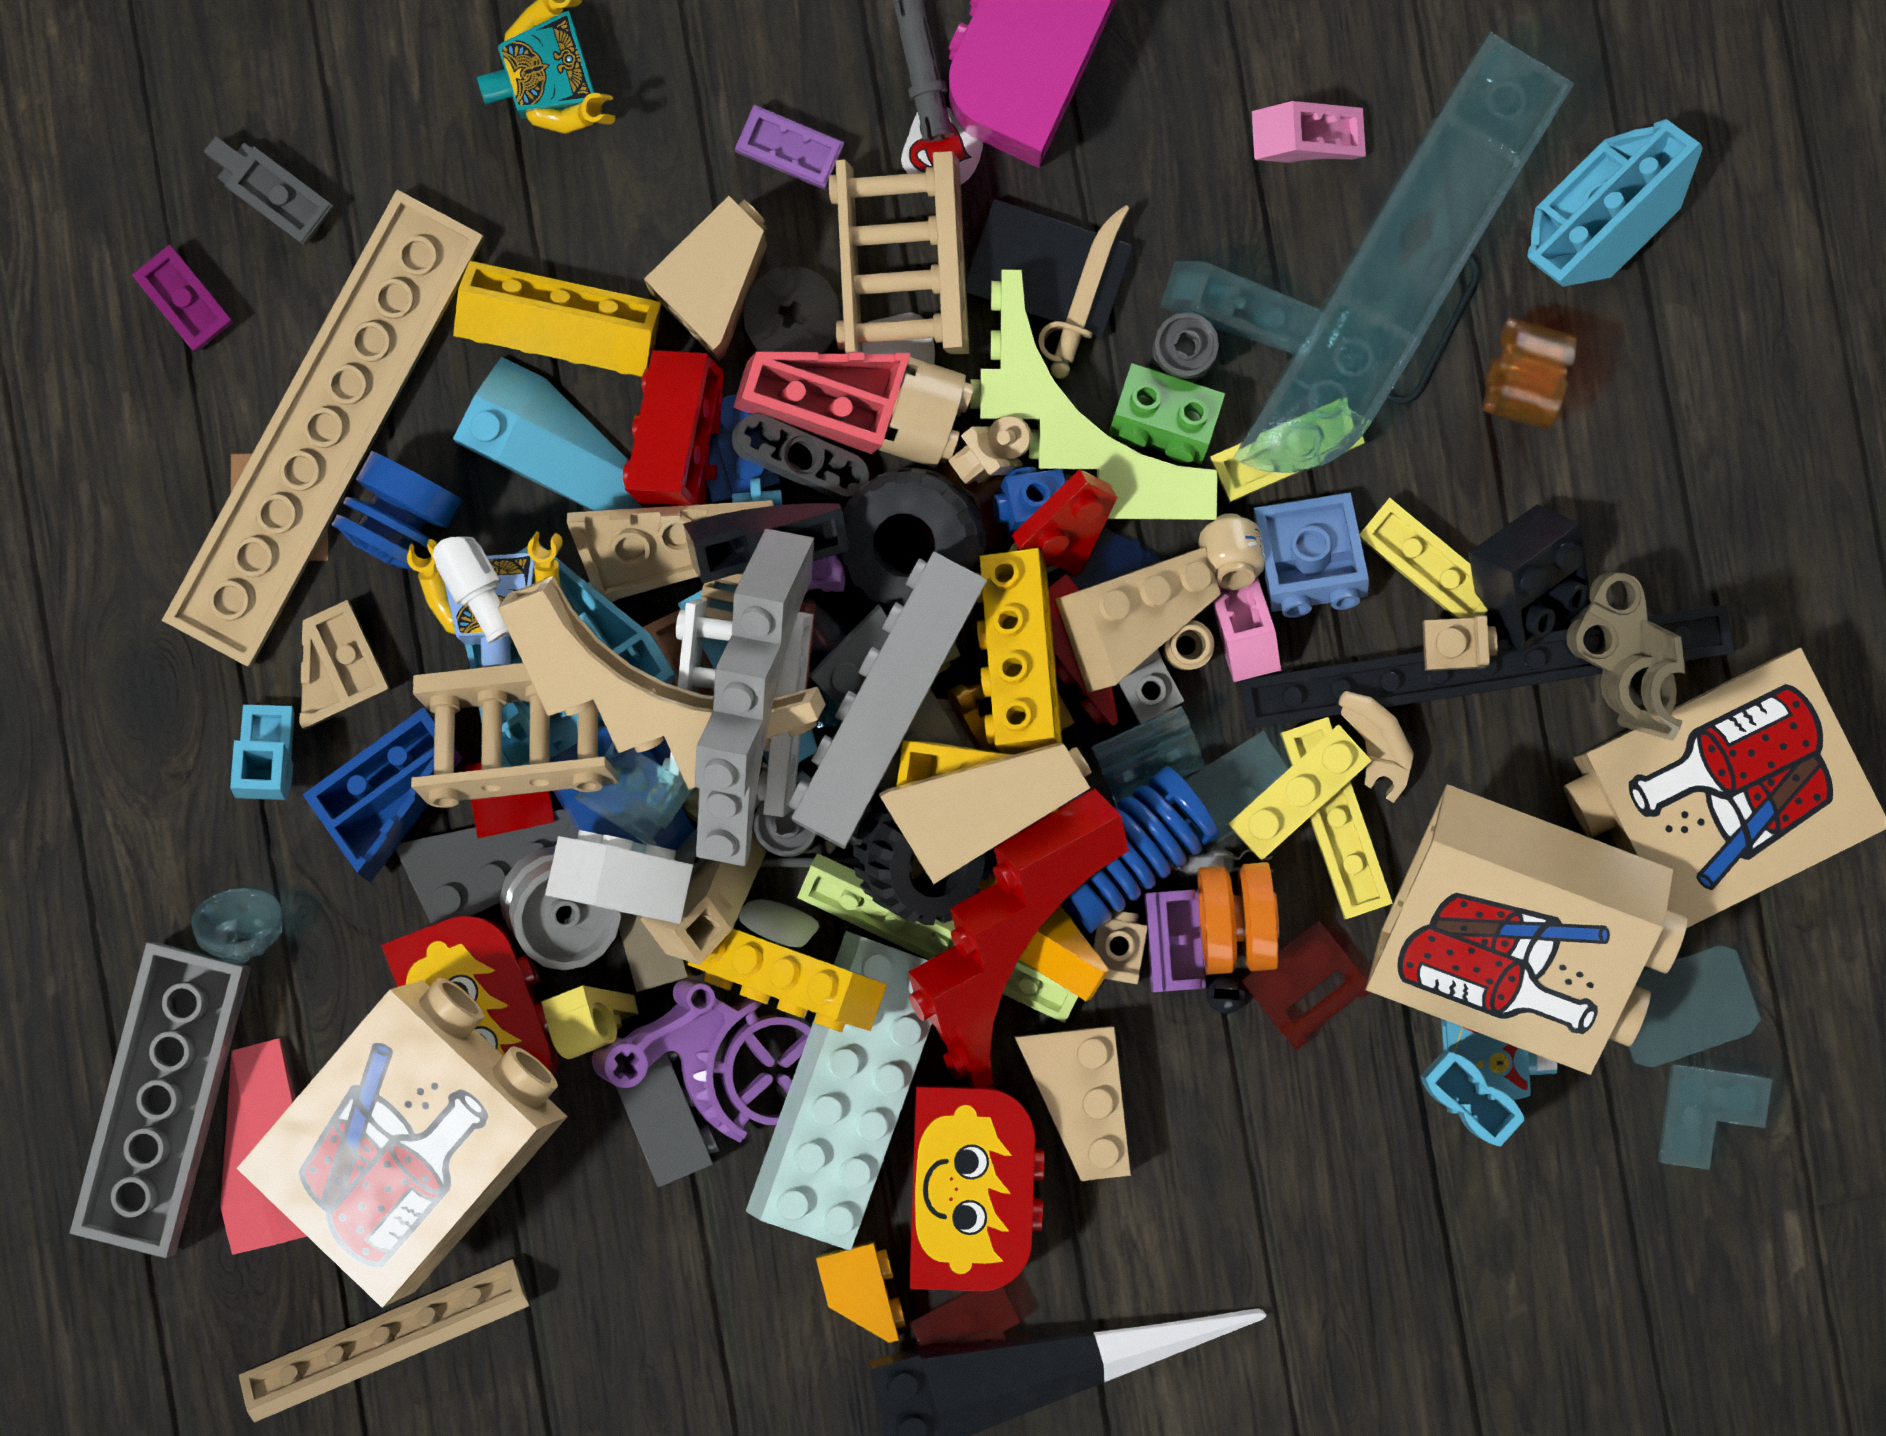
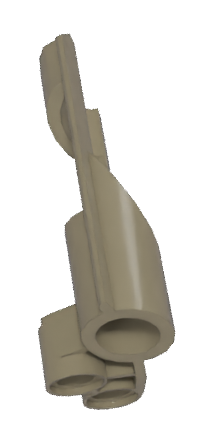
[1566,572,1685,741]

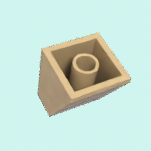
[644,196,767,362]

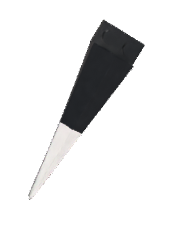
[868,1308,1267,1436]

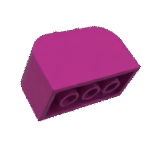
[949,0,1117,168]

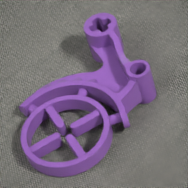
[592,978,811,1143]

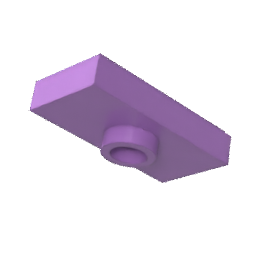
[735,105,844,190]

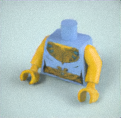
[407,531,563,668]

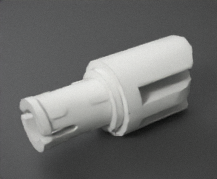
[433,537,509,643]

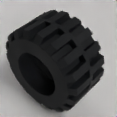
[853,802,992,925]

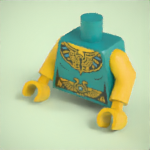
[477,0,615,134]

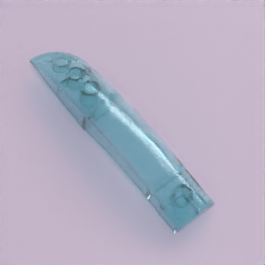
[1233,32,1575,473]

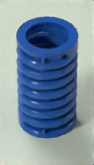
[1062,766,1220,933]

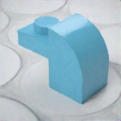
[230,705,295,800]

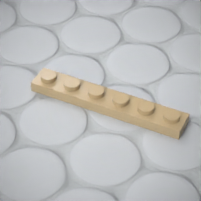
[239,1259,529,1422]

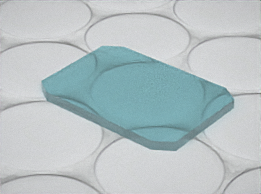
[1629,946,1761,1068]

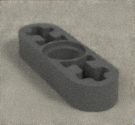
[731,413,869,501]

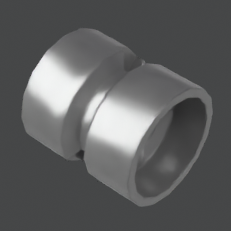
[1152,312,1219,383]
[754,801,818,857]

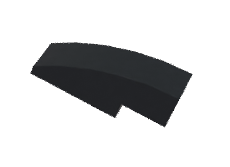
[683,503,850,584]

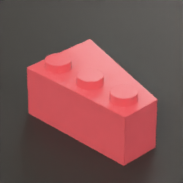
[733,352,910,454]

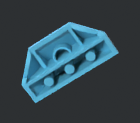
[1527,119,1702,287]

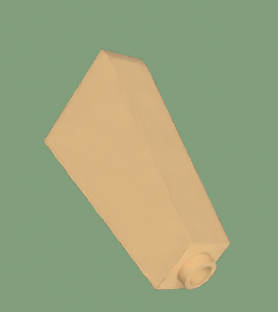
[879,742,1092,884]

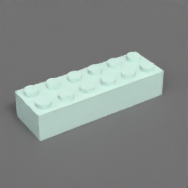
[746,931,932,1251]

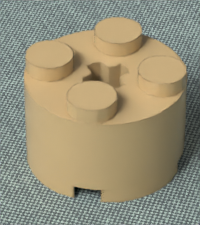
[878,357,974,468]

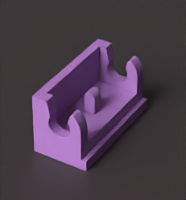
[1144,890,1206,992]

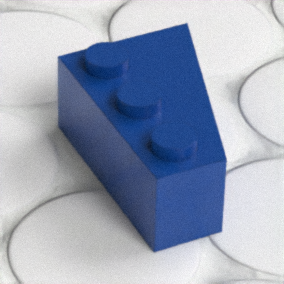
[303,707,463,883]

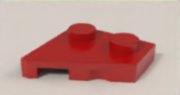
[1011,469,1118,576]

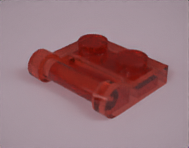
[1241,921,1371,1051]

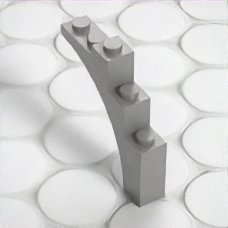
[695,529,814,866]

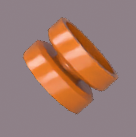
[1197,862,1279,975]

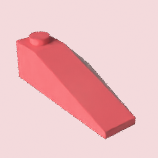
[220,1038,307,1255]

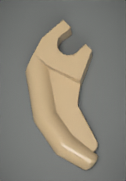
[1339,691,1414,803]

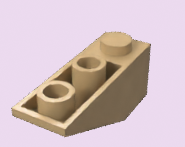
[640,832,767,965]

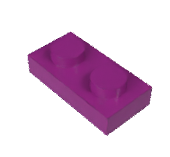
[132,244,234,353]

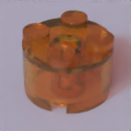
[1482,317,1577,430]

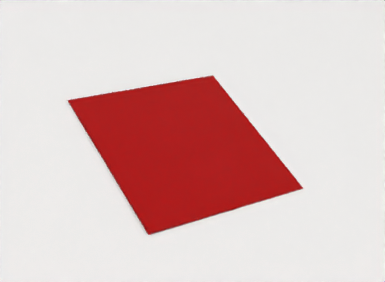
[465,762,555,838]

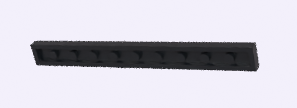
[1239,605,1734,730]

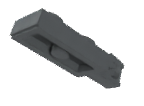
[204,136,334,246]

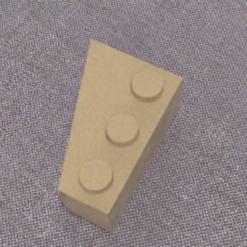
[1055,547,1221,693]
[1014,1026,1131,1181]

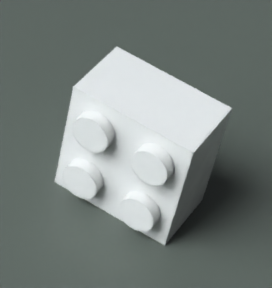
[545,830,693,924]

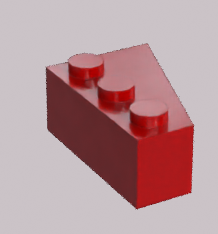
[623,350,724,508]

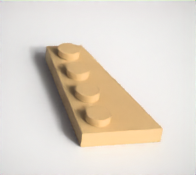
[567,500,774,601]

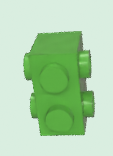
[1108,363,1225,464]

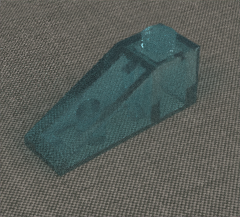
[1160,261,1323,357]

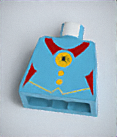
[1441,1019,1557,1113]

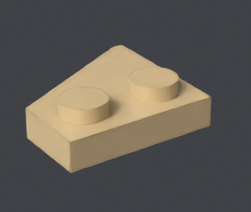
[299,600,391,730]

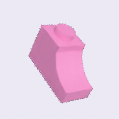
[1252,101,1366,163]
[1212,577,1281,682]

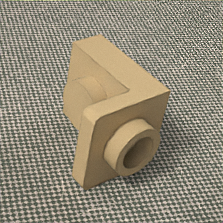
[1422,615,1497,671]

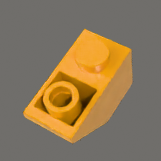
[816,1241,906,1343]

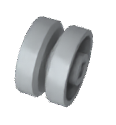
[500,846,621,970]

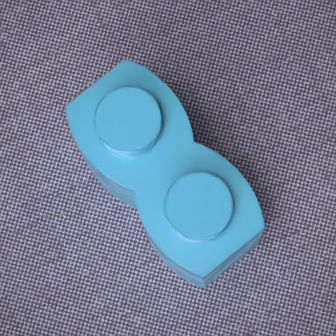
[1420,1050,1524,1146]

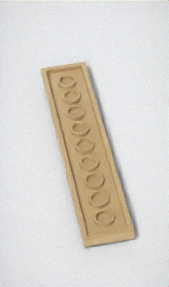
[162,190,485,668]

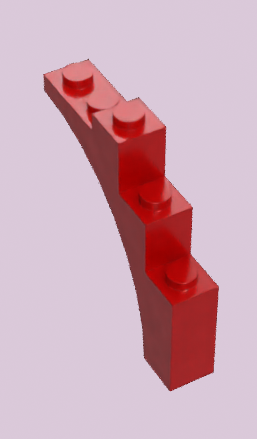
[908,789,1129,1088]

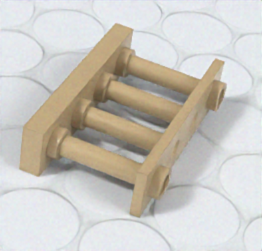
[829,151,969,355]
[411,663,619,808]

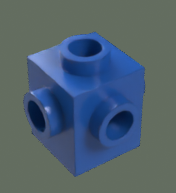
[992,467,1065,539]

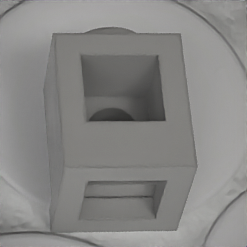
[1117,650,1184,729]

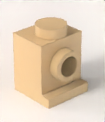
[1092,909,1148,985]

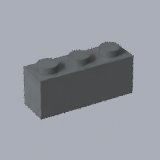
[614,1051,719,1187]

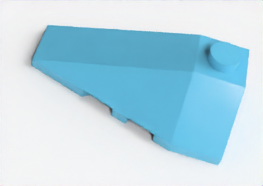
[453,357,643,511]

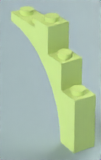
[970,270,1217,520]

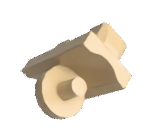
[949,416,1032,484]

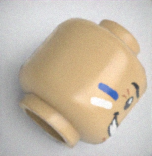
[1198,514,1266,590]

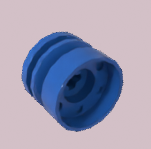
[331,451,463,572]

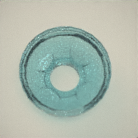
[191,888,283,963]

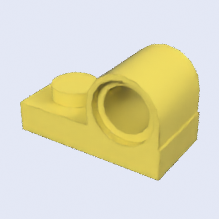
[542,985,639,1059]

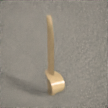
[1039,205,1129,379]

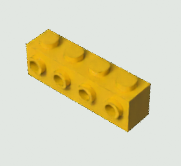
[453,261,661,377]
[976,548,1062,755]
[687,928,887,1033]

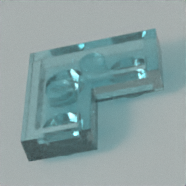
[1658,1064,1772,1170]

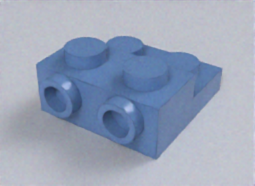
[1254,493,1369,617]

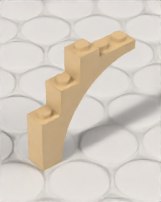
[498,576,825,790]

